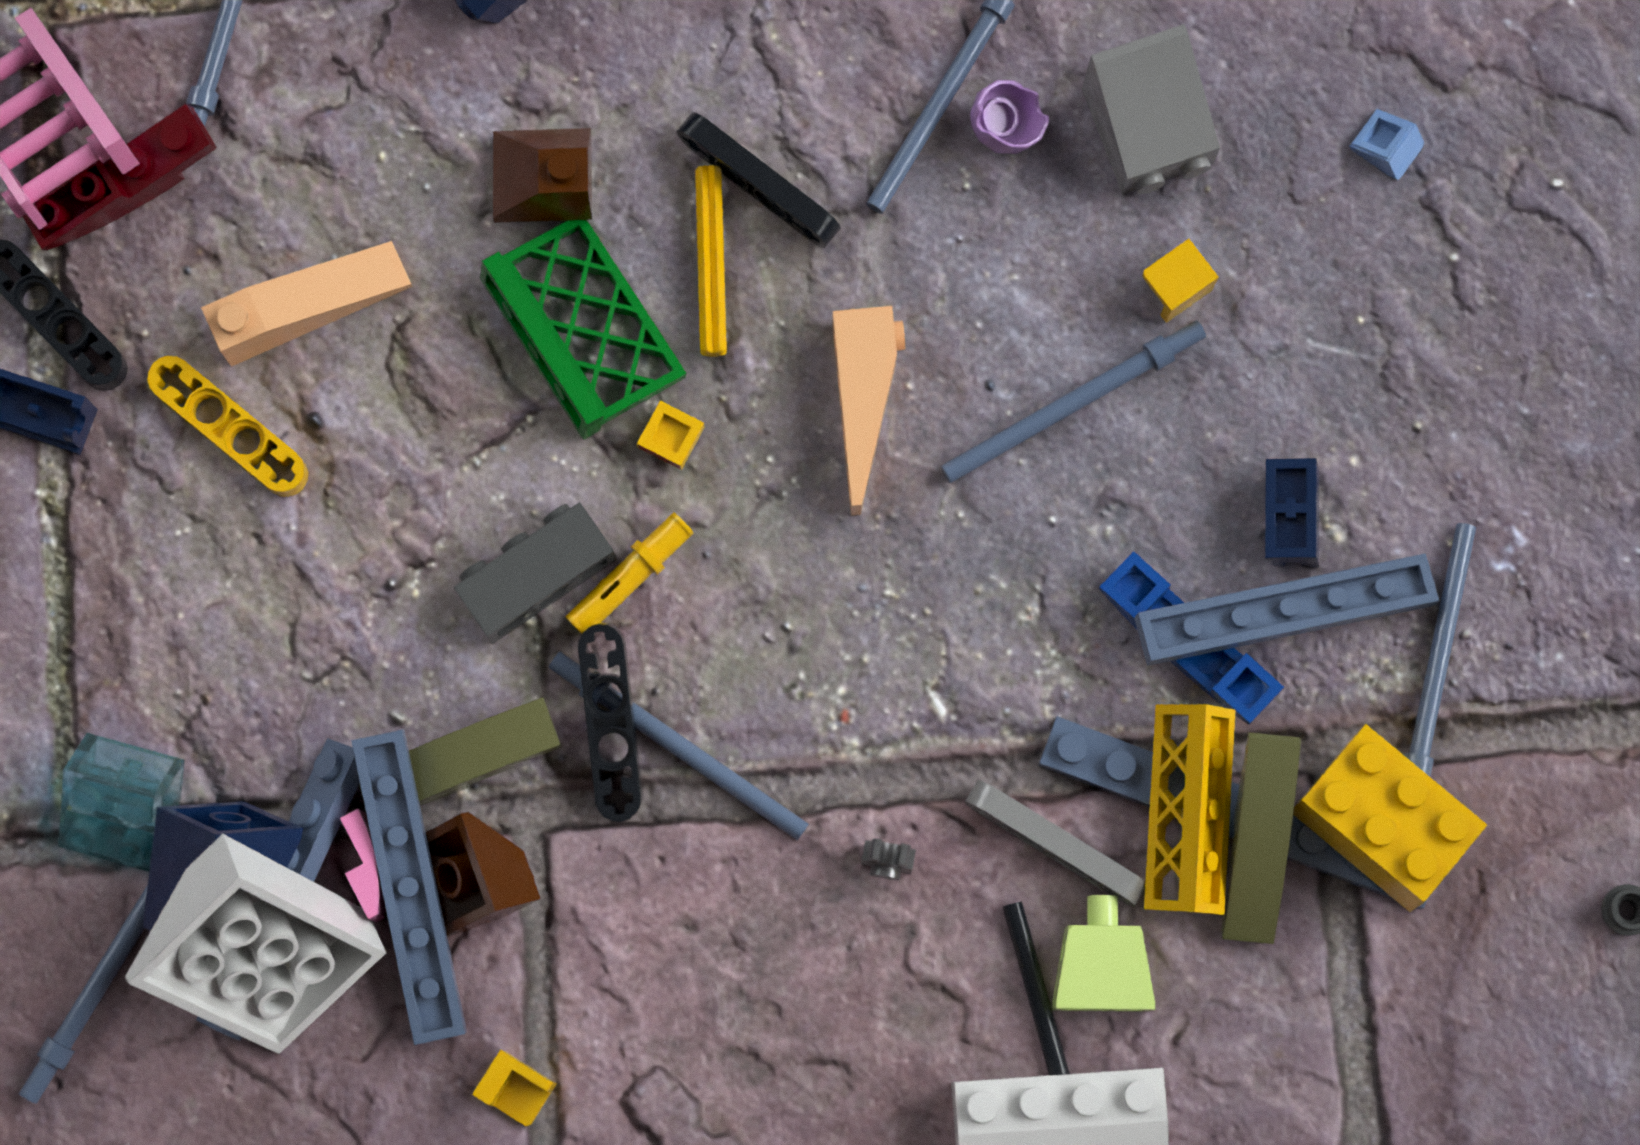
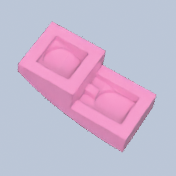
[340,809,386,922]

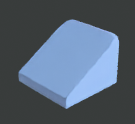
[1350,109,1424,180]

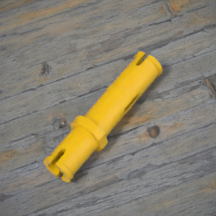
[565,512,694,634]

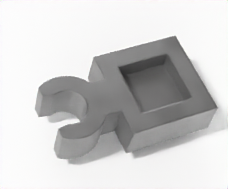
[861,838,916,881]

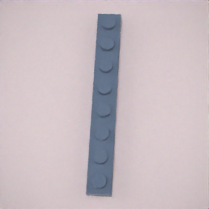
[1038,716,1427,909]

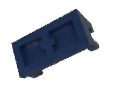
[0,369,98,455]
[1265,458,1319,568]

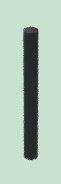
[1003,901,1070,1076]

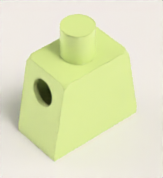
[1052,895,1155,1012]

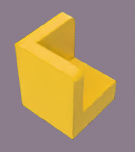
[1142,239,1219,323]
[472,1050,557,1126]

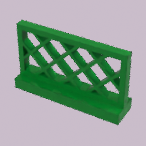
[480,220,687,440]

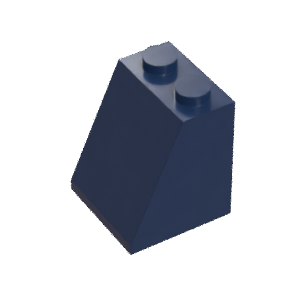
[143,801,303,931]

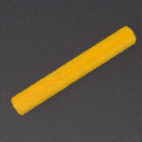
[695,165,727,357]

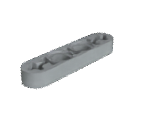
[965,780,1145,907]

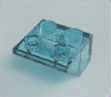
[58,733,185,872]

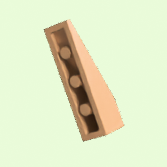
[201,241,413,367]
[832,306,905,516]

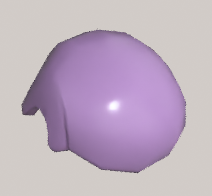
[970,80,1049,154]

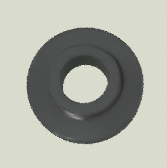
[1601,884,1640,936]

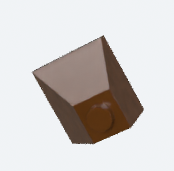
[493,128,592,223]
[426,812,541,938]

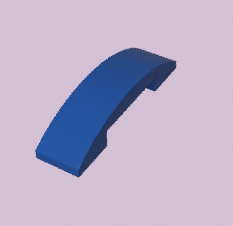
[1099,551,1284,725]

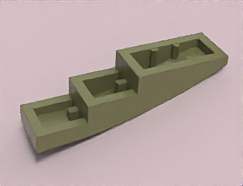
[359,697,561,806]
[1221,732,1301,944]

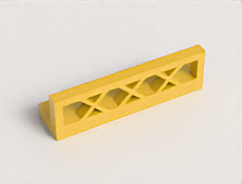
[1144,704,1235,915]

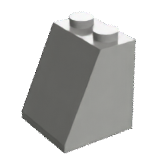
[1082,24,1220,195]

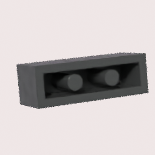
[454,502,617,644]

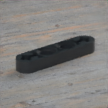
[676,112,841,248]
[0,239,128,391]
[578,623,643,822]

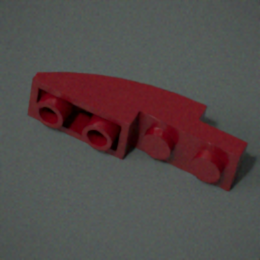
[22,103,217,251]

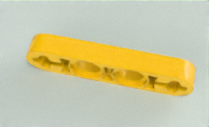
[147,355,308,497]

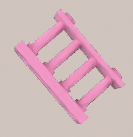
[0,8,140,230]

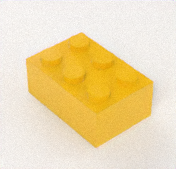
[1293,724,1487,912]

